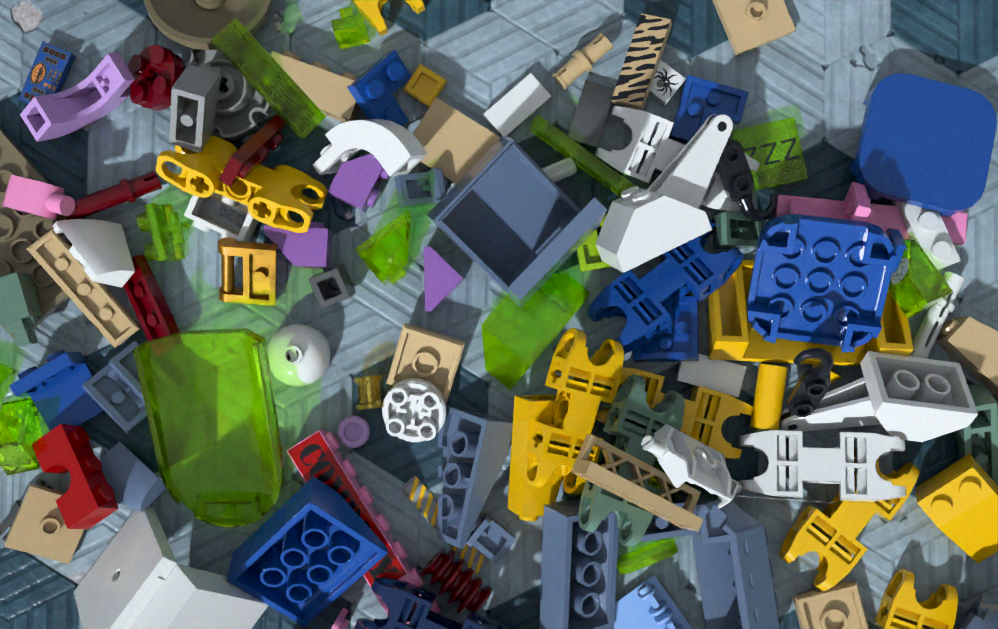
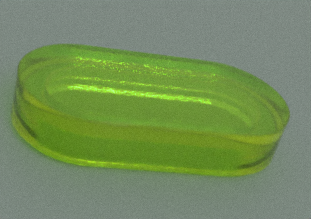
[617,538,679,574]

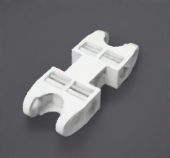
[595,106,760,213]
[739,430,906,502]

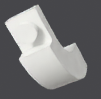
[313,119,428,177]

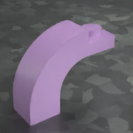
[20,52,135,142]

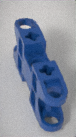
[587,218,744,354]

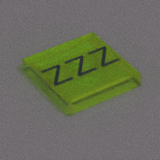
[731,117,808,191]

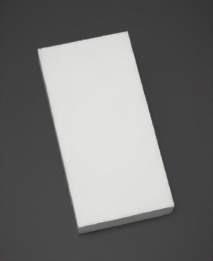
[483,73,552,137]
[675,354,746,397]

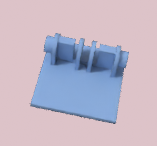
[614,575,691,629]

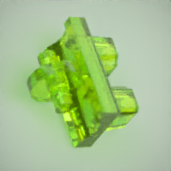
[136,203,191,261]

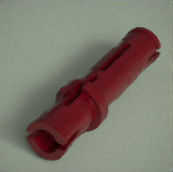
[66,170,163,220]

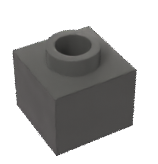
[308,263,356,309]

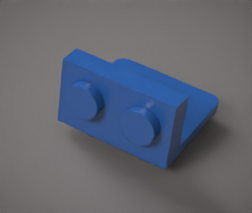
[9,350,104,431]

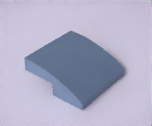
[82,341,178,434]

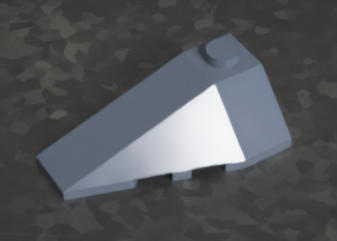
[438,405,513,548]

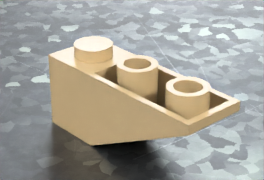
[270,51,360,122]

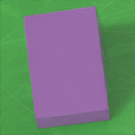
[424,246,464,312]

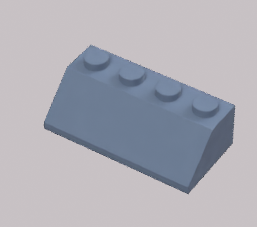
[539,499,619,629]

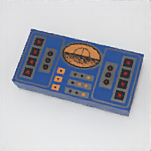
[18,41,76,104]

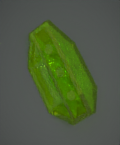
[481,273,591,390]

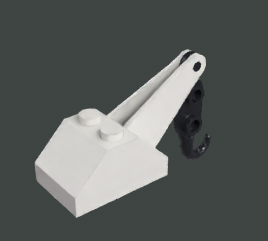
[595,114,777,273]
[780,348,978,442]

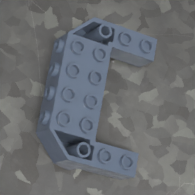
[639,493,781,629]

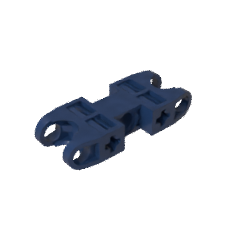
[354,577,506,629]

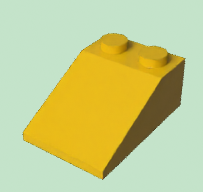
[915,453,998,563]

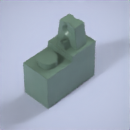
[0,272,43,347]

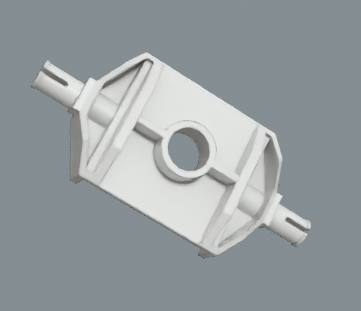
[641,424,742,509]

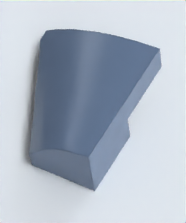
[100,441,167,512]

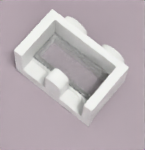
[184,192,259,242]

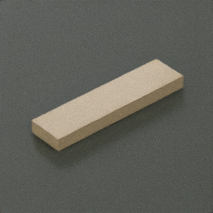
[27,229,141,348]

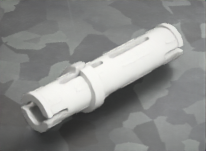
[909,272,965,359]

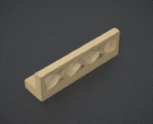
[571,434,703,532]

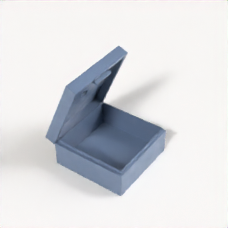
[427,136,607,308]

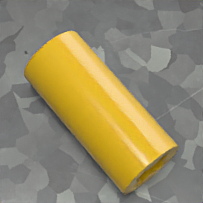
[750,363,788,430]

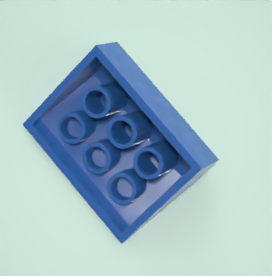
[226,476,388,627]

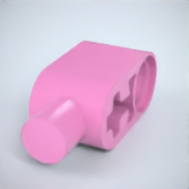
[2,175,75,220]

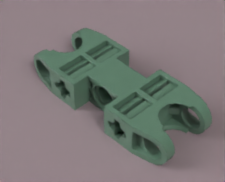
[578,374,685,548]

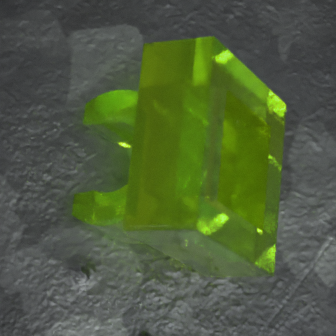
[331,6,370,50]

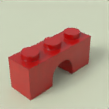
[31,423,119,529]

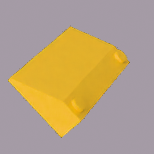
[707,260,914,366]

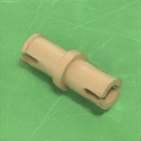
[552,33,613,90]

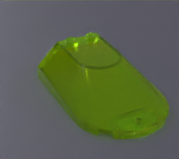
[133,328,285,527]

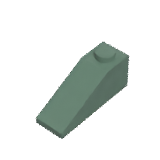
[955,383,998,484]

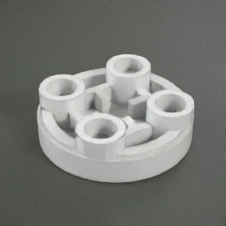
[382,378,447,442]

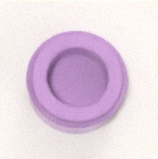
[337,415,371,448]

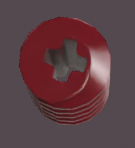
[420,547,492,614]

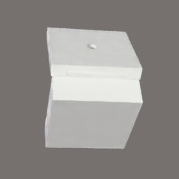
[74,506,268,629]

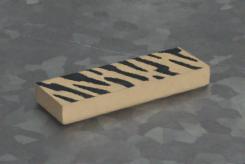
[611,13,672,111]

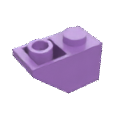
[327,153,390,213]
[263,222,333,269]

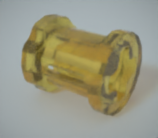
[354,375,384,410]

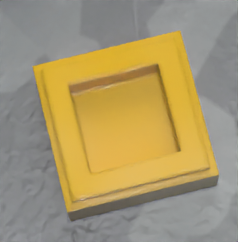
[403,64,447,108]

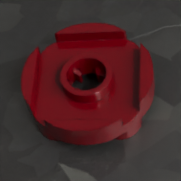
[128,45,184,111]

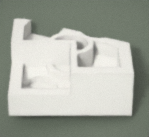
[52,219,135,288]

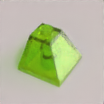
[354,210,416,285]

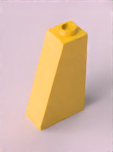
[507,394,567,521]

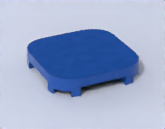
[851,73,997,217]
[747,214,897,352]

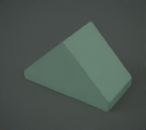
[712,212,762,249]

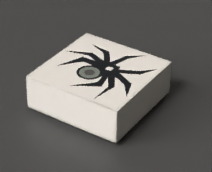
[649,60,686,106]

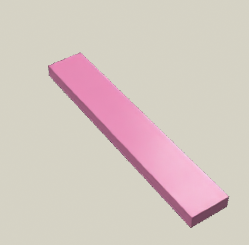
[774,195,968,245]

